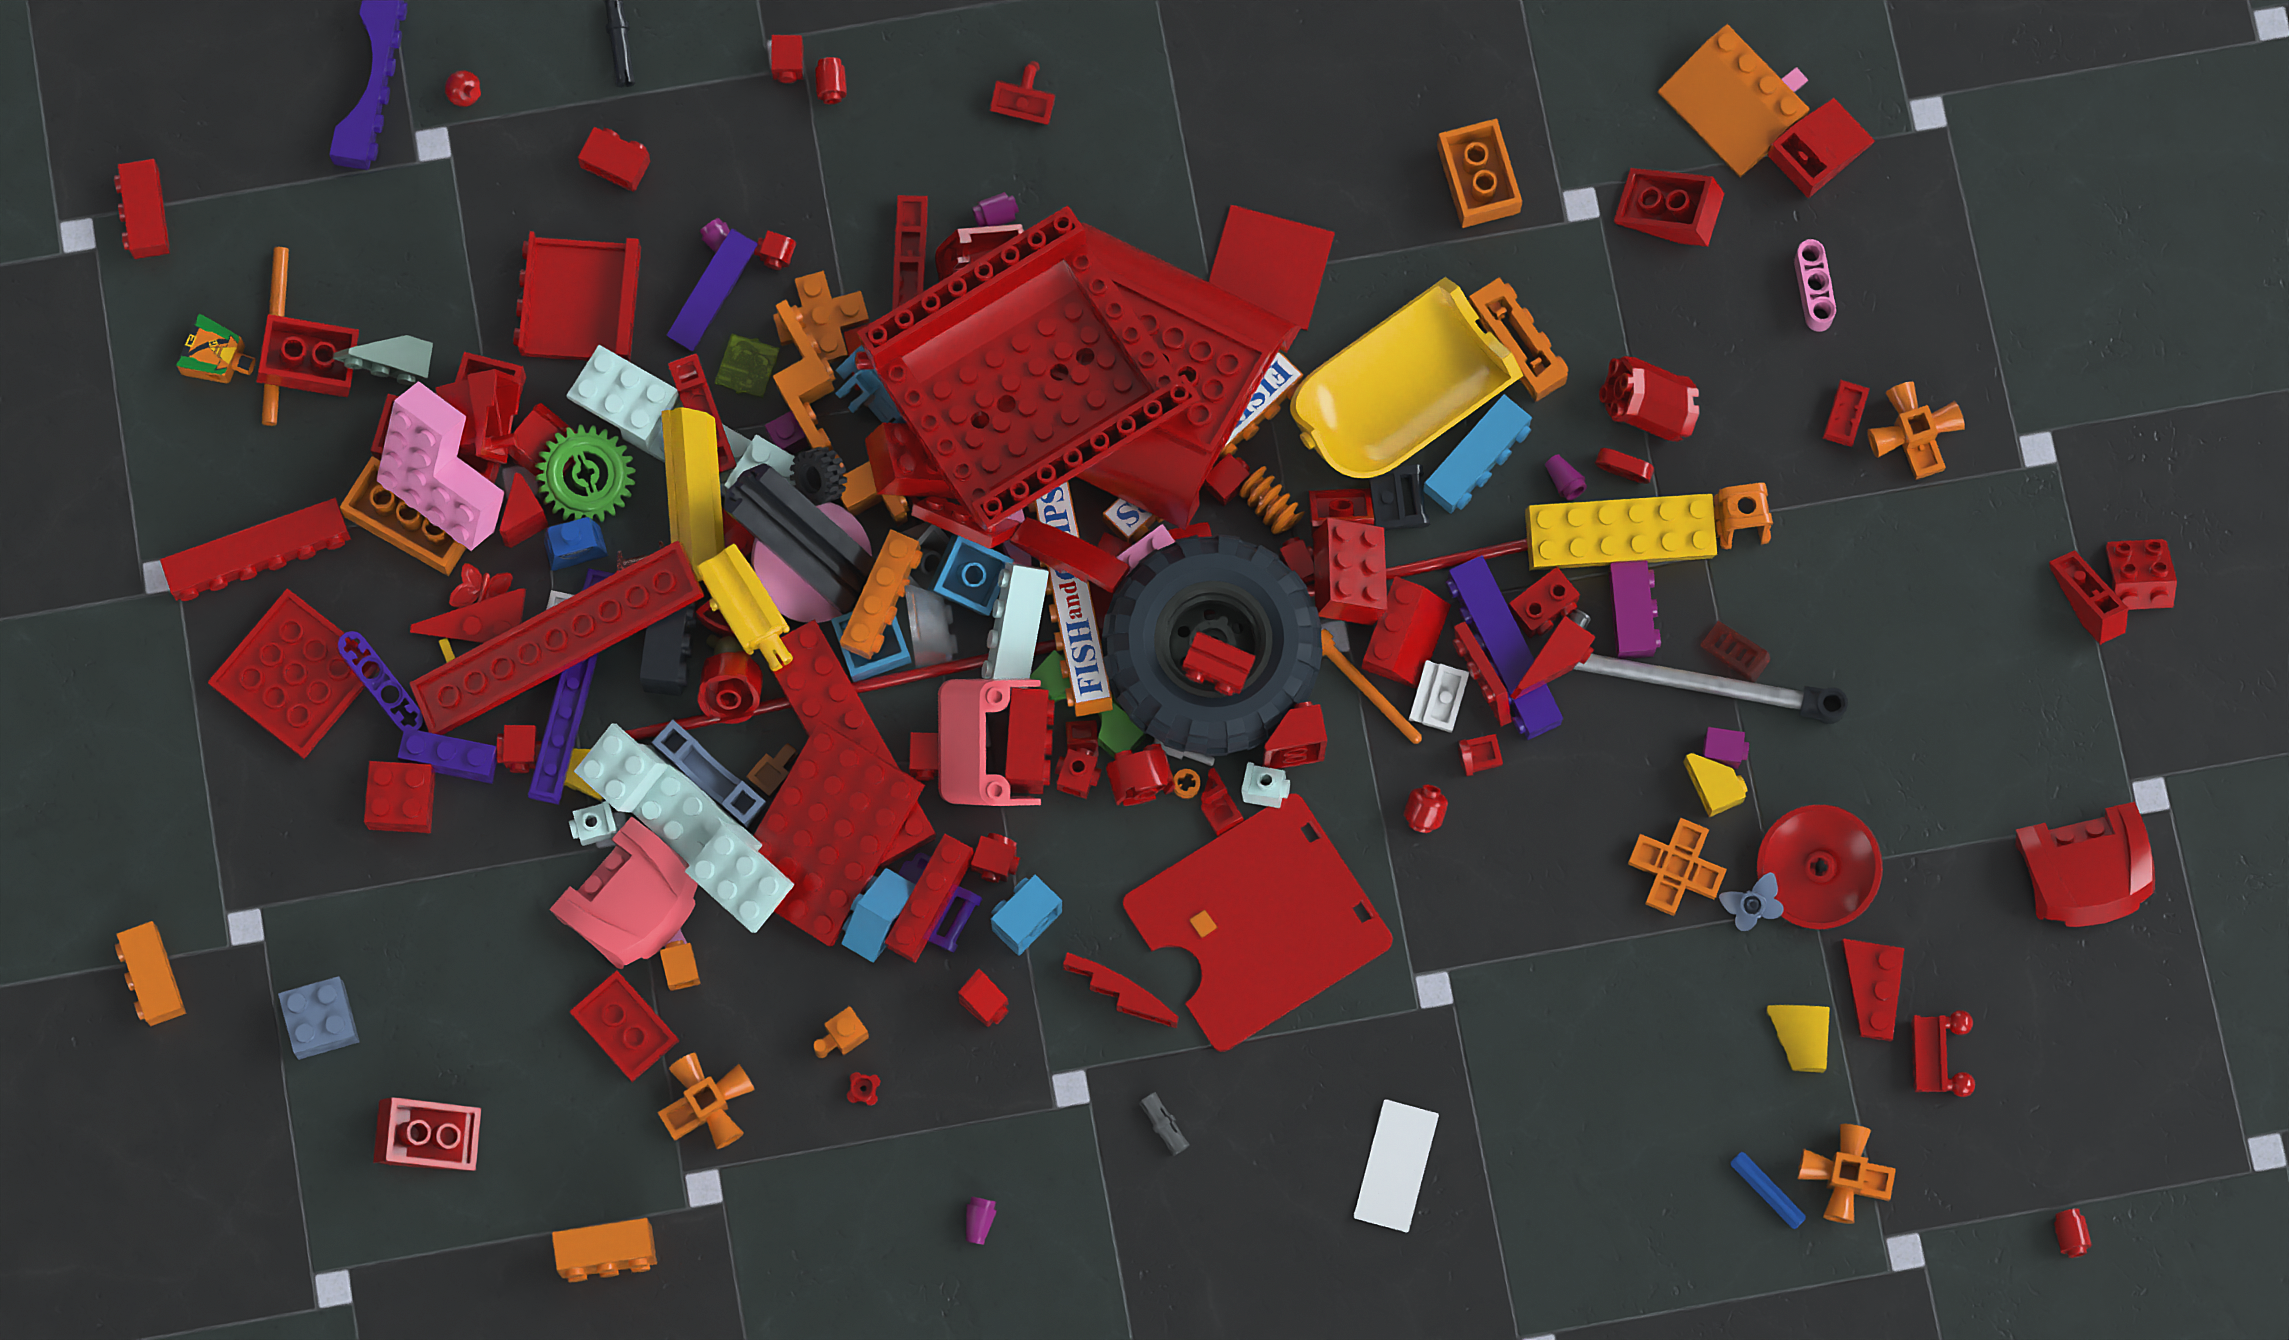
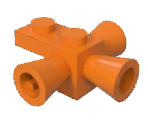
[1867,381,1965,480]
[658,1052,755,1149]
[1797,1124,1896,1224]

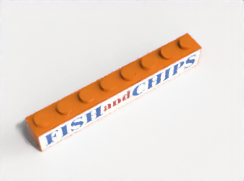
[1103,351,1303,544]
[1028,481,1113,717]

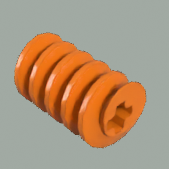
[1239,466,1305,535]

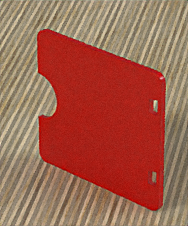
[1123,793,1393,1052]

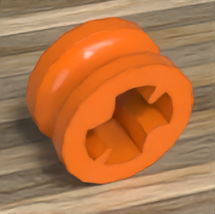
[1173,769,1200,799]

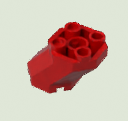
[1599,356,1699,442]

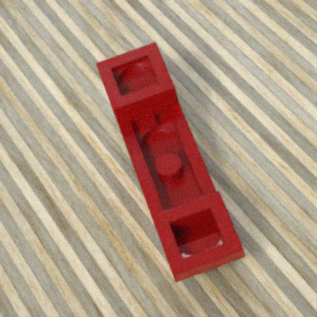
[668,353,737,474]

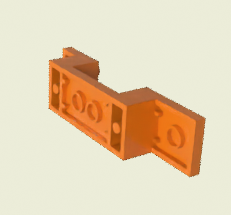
[773,300,910,527]

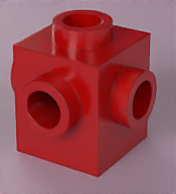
[1055,748,1102,799]

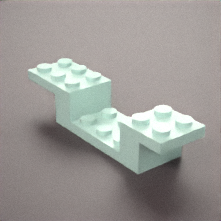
[567,345,796,497]
[574,723,795,933]

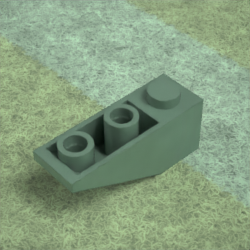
[333,335,433,385]

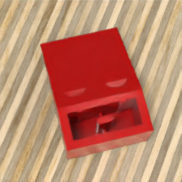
[1768,98,1875,199]

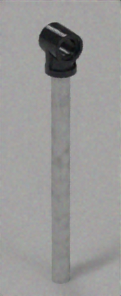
[1573,654,1848,724]

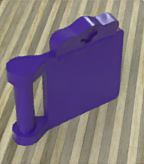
[898,853,983,954]

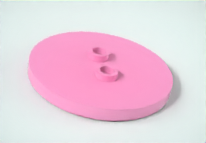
[751,502,872,623]

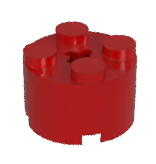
[698,651,763,724]
[1106,744,1176,806]

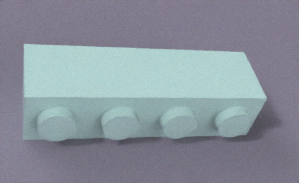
[982,562,1049,690]

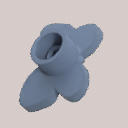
[1719,872,1784,931]

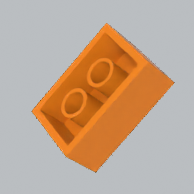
[1437,118,1523,228]
[552,1218,657,1282]

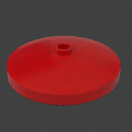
[1757,805,1883,929]

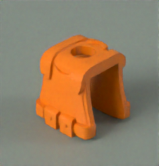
[1713,483,1773,549]

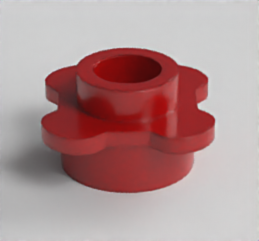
[847,1072,880,1106]

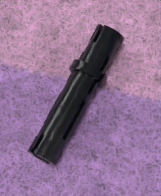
[604,0,636,88]

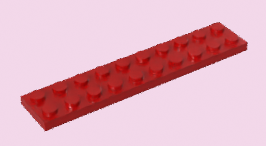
[409,540,705,735]

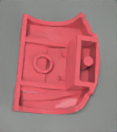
[549,816,698,969]

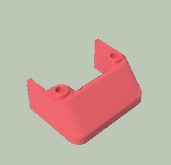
[938,678,1041,806]

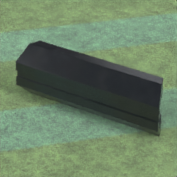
[725,463,876,615]

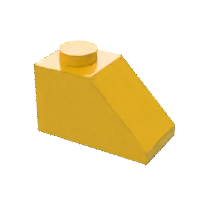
[1683,753,1748,817]

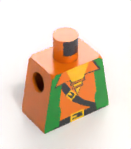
[176,314,256,383]

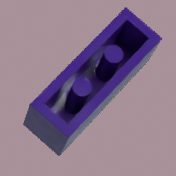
[397,728,497,784]

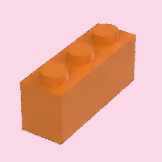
[115,921,186,1026]

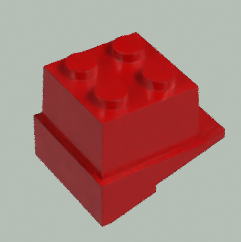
[435,369,521,464]

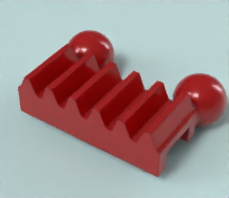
[1911,1010,1975,1097]

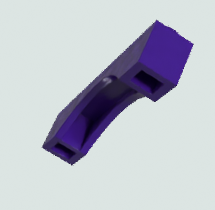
[329,0,407,170]

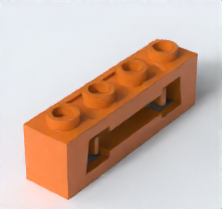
[1468,277,1569,402]

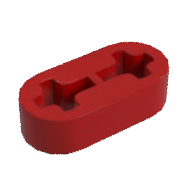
[1595,448,1654,484]

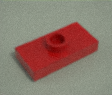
[1823,380,1870,447]

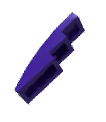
[667,228,758,351]

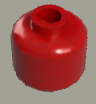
[1404,784,1448,833]

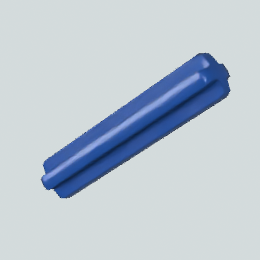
[1730,1152,1806,1229]

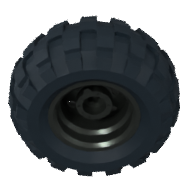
[1102,534,1323,756]

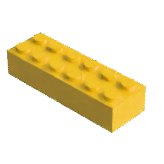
[1525,494,1717,570]

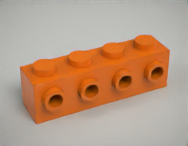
[840,529,923,660]

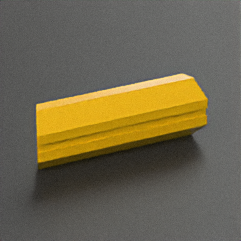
[662,407,725,581]

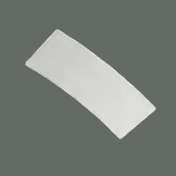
[1354,1100,1439,1232]

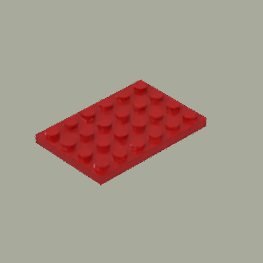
[753,721,925,947]

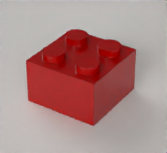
[364,761,436,833]

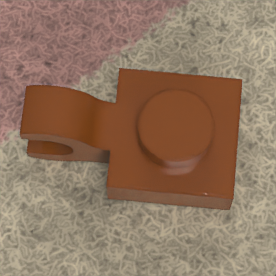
[746,743,798,798]

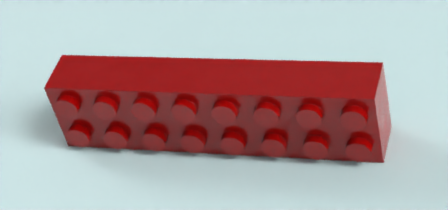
[761,619,936,868]

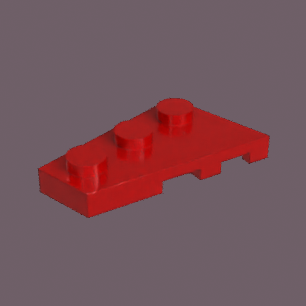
[1453,622,1512,727]

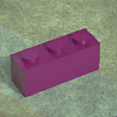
[1608,560,1661,659]

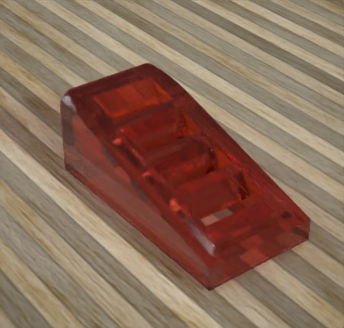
[1700,621,1771,683]

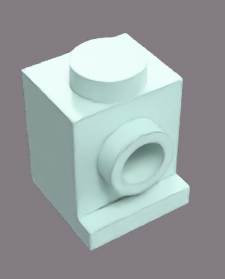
[1241,762,1290,808]
[569,801,617,846]

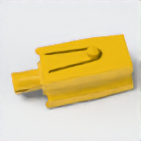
[696,544,793,671]

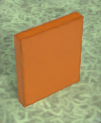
[1189,910,1217,938]

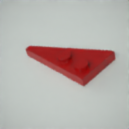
[410,588,526,643]

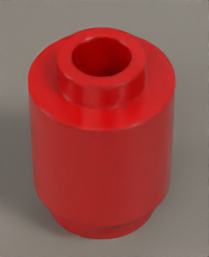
[815,57,847,104]
[2054,1209,2092,1258]

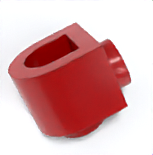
[754,230,796,270]

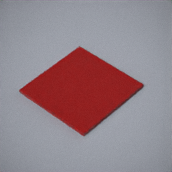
[1209,205,1335,331]

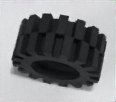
[790,447,847,506]

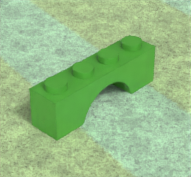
[1030,650,1146,759]

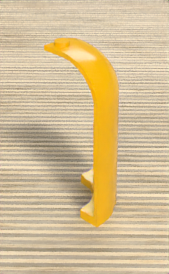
[1290,277,1524,478]

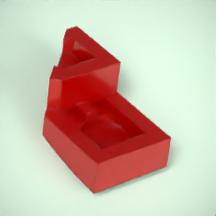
[1201,767,1244,837]

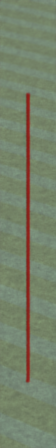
[625,538,1528,741]

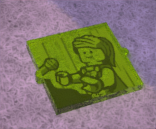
[715,334,780,398]

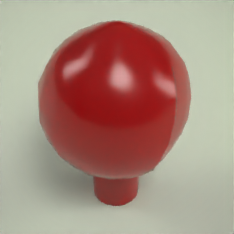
[445,70,481,107]

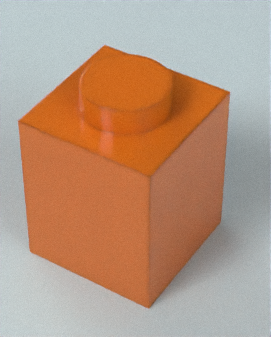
[660,940,701,992]

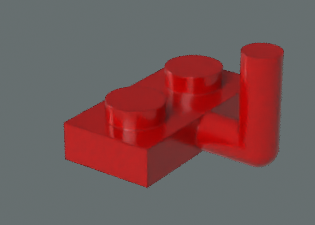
[990,61,1056,125]

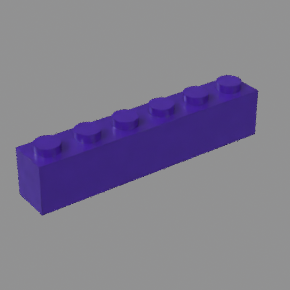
[1445,555,1563,740]

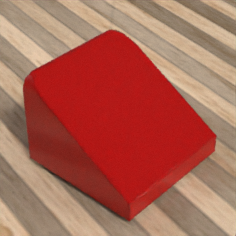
[1065,720,1099,757]

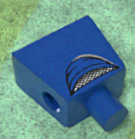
[544,517,608,571]

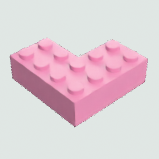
[376,381,504,550]

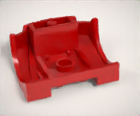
[2016,801,2155,927]

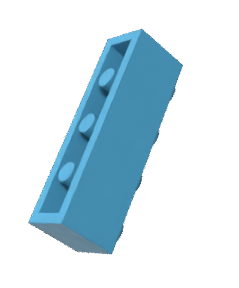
[1423,394,1532,514]

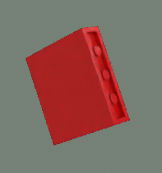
[514,231,641,362]

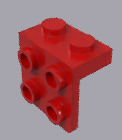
[2106,539,2177,610]

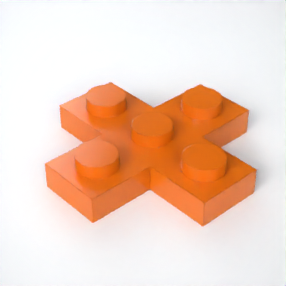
[773,271,869,363]
[1628,818,1727,916]

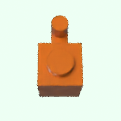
[814,1006,869,1058]

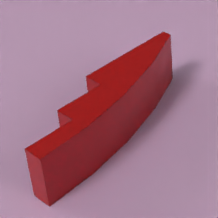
[892,195,928,310]
[1010,517,1130,594]
[1063,952,1178,1028]

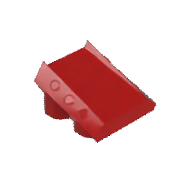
[508,403,580,485]

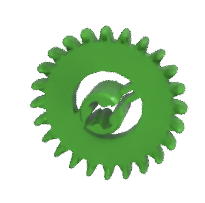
[535,425,636,522]

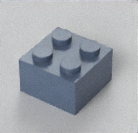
[278,976,359,1059]

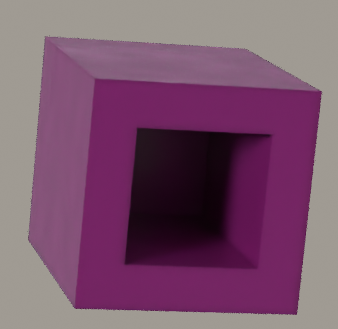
[765,411,808,455]
[1702,727,1749,769]

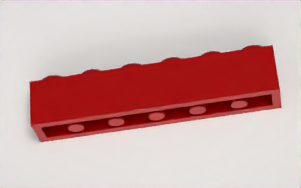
[160,498,351,601]

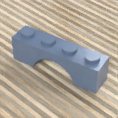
[652,720,767,830]

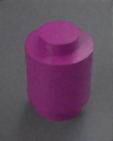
[972,192,1019,227]

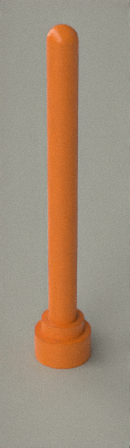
[1321,628,1422,744]

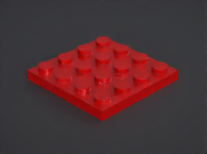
[207,588,379,759]

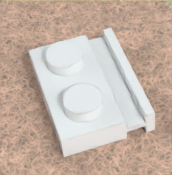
[1409,660,1469,733]

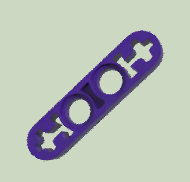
[337,631,423,732]

